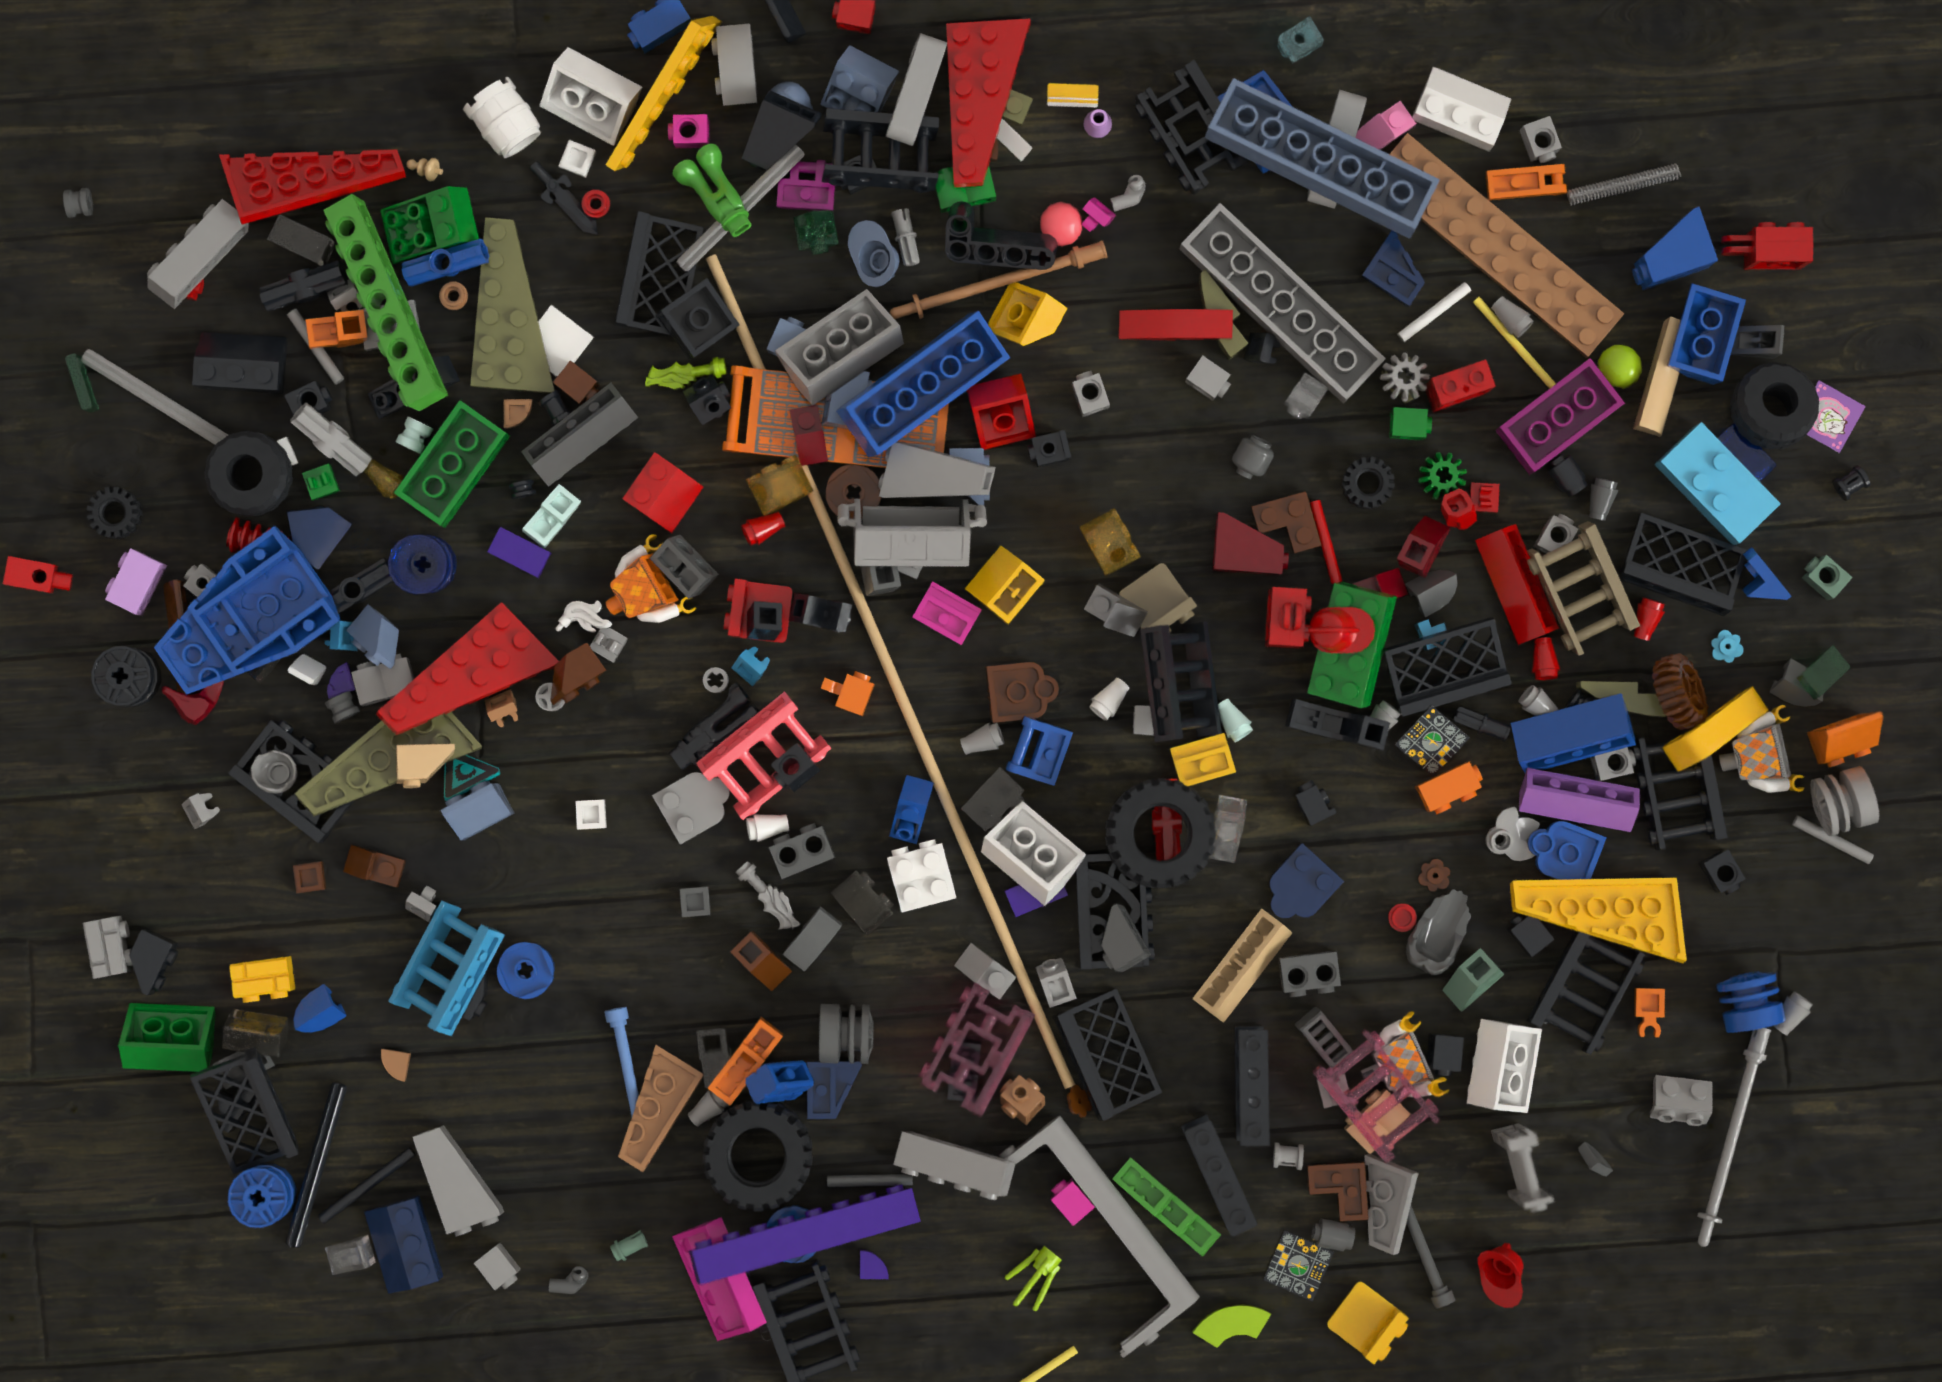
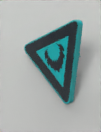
[444,755,500,801]

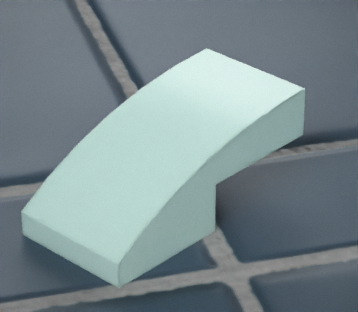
[522,484,581,549]

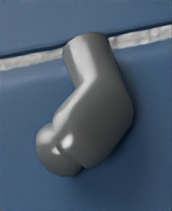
[549,1266,588,1294]

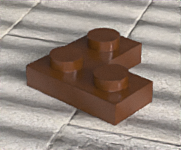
[1251,491,1322,554]
[1307,1161,1368,1221]

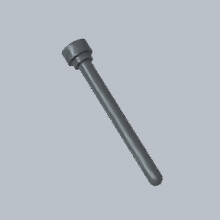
[1406,1205,1456,1309]

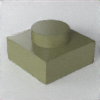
[1002,90,1033,126]

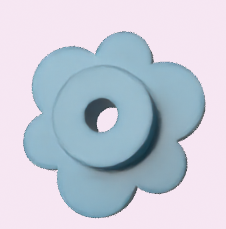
[1711,630,1743,663]

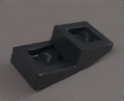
[947,1038,981,1102]

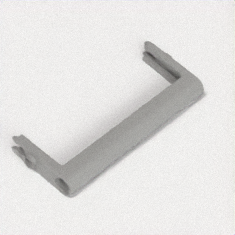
[999,1115,1200,1357]

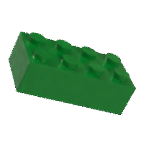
[394,400,510,528]
[1307,582,1397,708]

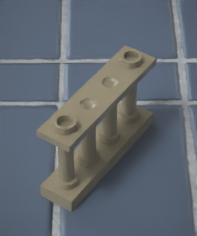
[1527,521,1640,656]

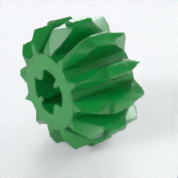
[1418,452,1467,500]

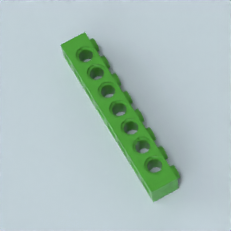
[324,194,448,411]

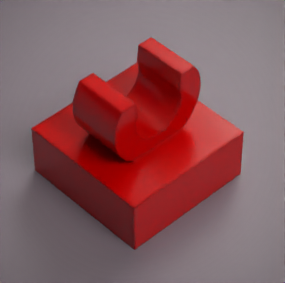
[1469,482,1499,513]

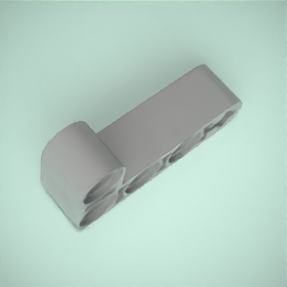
[885,33,947,146]
[1307,90,1367,209]

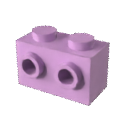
[105,548,167,616]

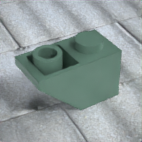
[1442,948,1504,1012]

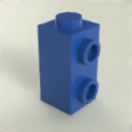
[627,0,691,53]

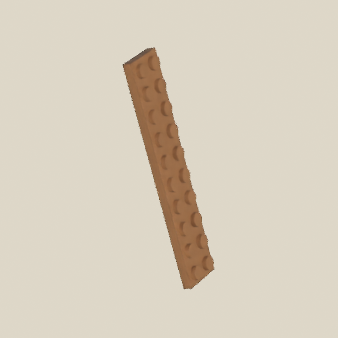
[1389,133,1624,358]

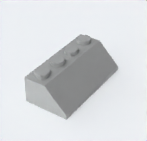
[775,289,904,406]

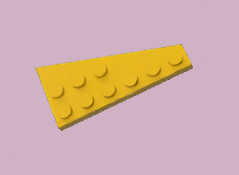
[606,16,722,171]

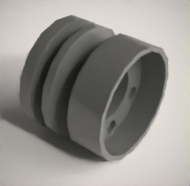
[819,1004,874,1064]

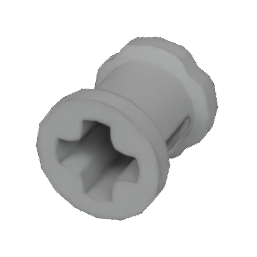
[1273,1143,1304,1170]

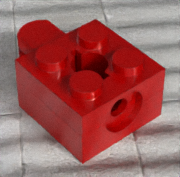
[1721,222,1813,270]
[1265,587,1311,649]

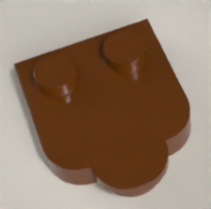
[985,662,1059,723]

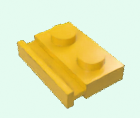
[1170,733,1236,786]

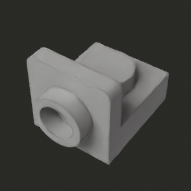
[1036,958,1077,1008]

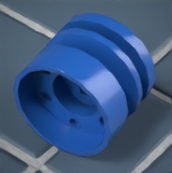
[1716,971,1786,1033]
[228,1163,297,1228]

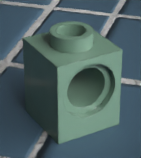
[1802,555,1852,600]

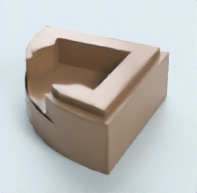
[504,399,533,429]
[381,1048,411,1082]

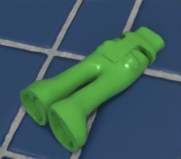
[673,144,752,237]

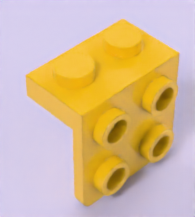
[1327,1281,1409,1364]

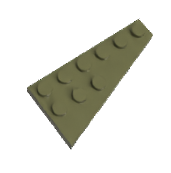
[470,218,555,393]
[295,712,482,816]

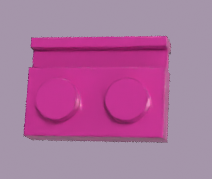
[912,582,982,646]

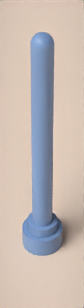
[604,1007,639,1116]

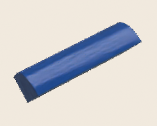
[1511,693,1636,773]

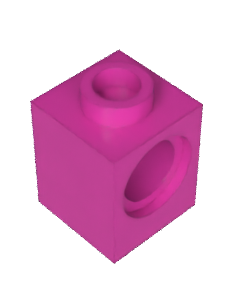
[668,114,709,148]
[1050,1179,1095,1226]

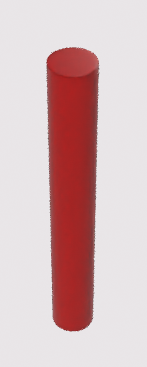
[1309,500,1342,584]

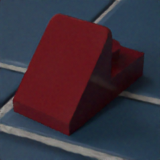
[790,405,828,467]
[1353,568,1408,598]

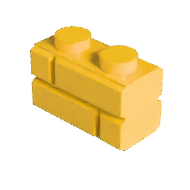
[230,956,295,1003]

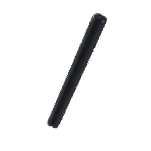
[285,1082,347,1248]

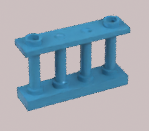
[388,900,505,1036]

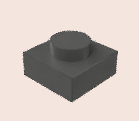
[680,886,711,917]

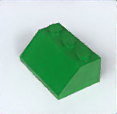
[118,1003,215,1072]

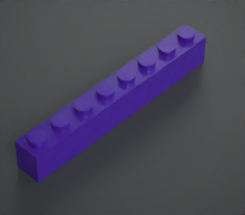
[688,1184,921,1285]

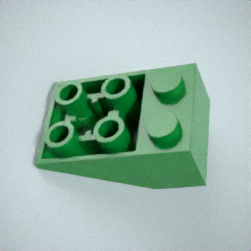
[380,186,479,264]

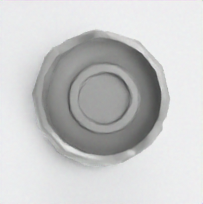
[251,750,298,794]

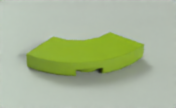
[1192,1304,1271,1348]

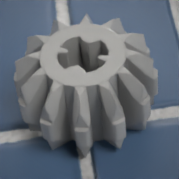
[1380,353,1429,402]

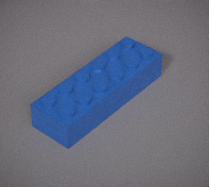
[836,311,1010,457]

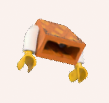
[606,534,696,623]

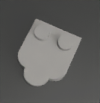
[652,772,730,845]

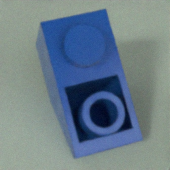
[889,775,934,844]

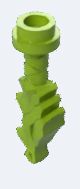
[645,357,727,390]

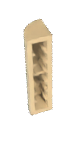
[1633,317,1680,437]
[1193,909,1292,1023]

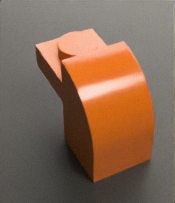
[305,309,367,349]

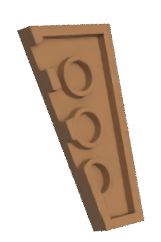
[618,1045,704,1173]

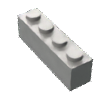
[147,199,249,309]
[893,1131,1016,1200]

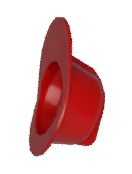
[1309,607,1375,653]
[1478,1243,1524,1308]

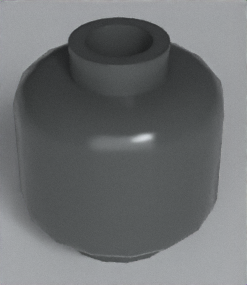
[1232,435,1274,479]

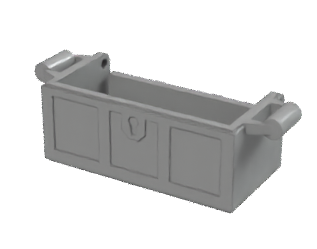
[838,499,987,566]

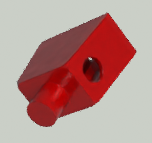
[3,556,73,594]

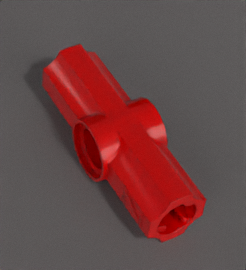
[1152,779,1182,861]

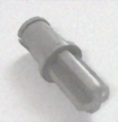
[891,208,920,266]

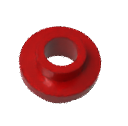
[582,190,610,218]

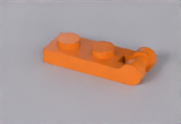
[1486,164,1567,200]

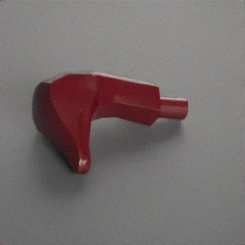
[161,681,224,725]

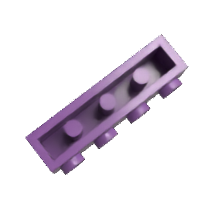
[1519,768,1640,832]

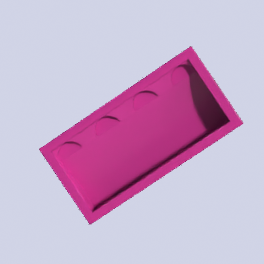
[672,1217,767,1341]

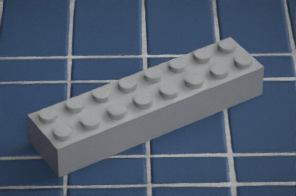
[1179,203,1386,404]

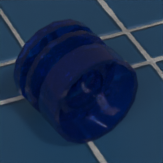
[388,534,457,594]

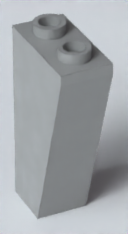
[878,441,996,498]
[413,1125,504,1236]

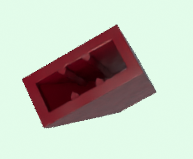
[1212,512,1289,576]

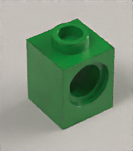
[1389,407,1432,440]

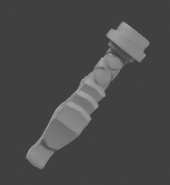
[735,861,801,930]

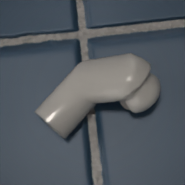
[1110,175,1146,212]

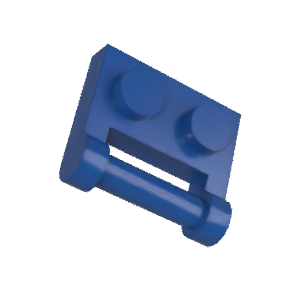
[1006,716,1073,786]

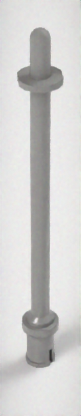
[1697,1028,1771,1247]

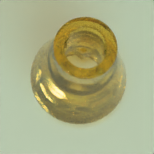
[363,460,403,500]

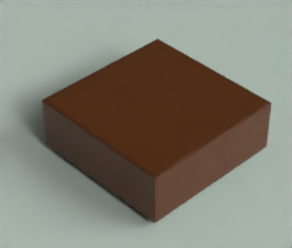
[293,861,326,893]

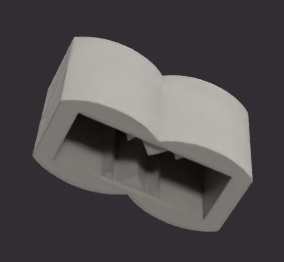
[351,654,414,706]

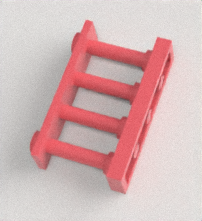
[696,691,831,820]

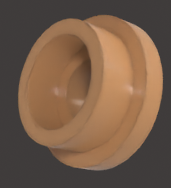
[439,282,468,310]

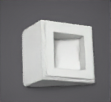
[288,654,326,685]

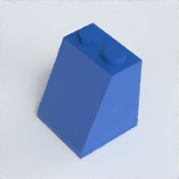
[1632,207,1718,290]

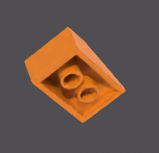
[1807,712,1883,768]

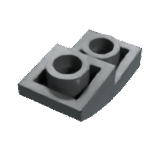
[782,906,842,972]

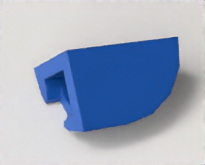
[293,984,347,1033]

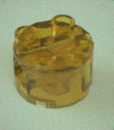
[746,455,813,515]
[1080,508,1141,576]

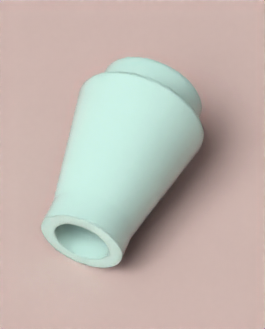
[1218,699,1253,742]

